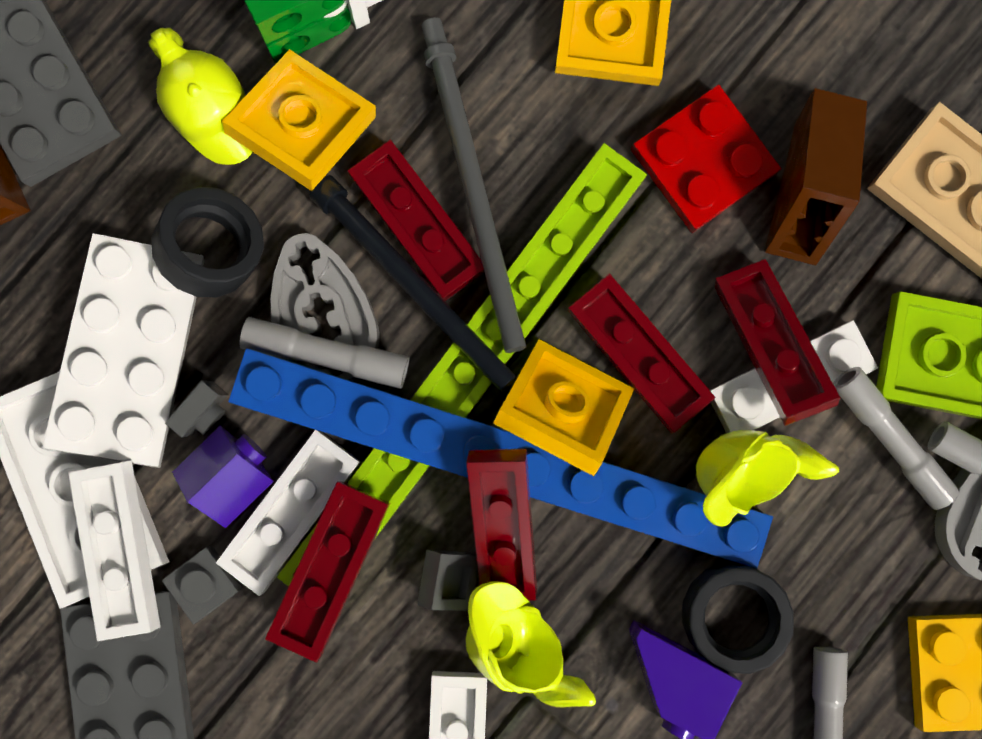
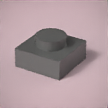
[165,381,229,438]
[162,545,243,625]
[417,550,478,611]

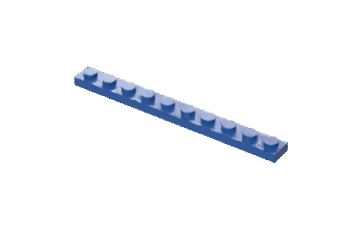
[228,348,773,569]

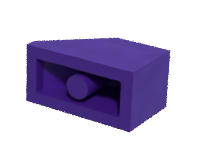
[629,620,743,739]

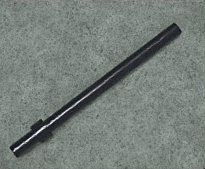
[309,175,517,392]

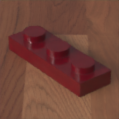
[347,139,484,301]
[715,259,841,426]
[567,273,716,433]
[467,449,537,601]
[265,481,391,663]

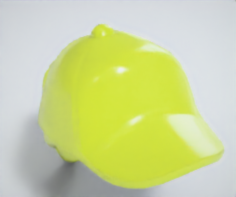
[148,27,252,165]
[696,430,839,527]
[465,581,596,708]

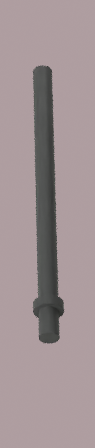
[421,17,526,353]

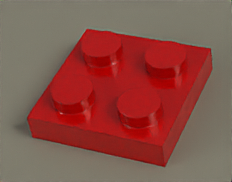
[631,84,782,233]

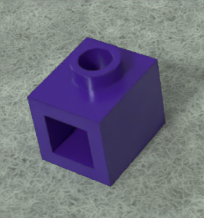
[172,426,274,528]

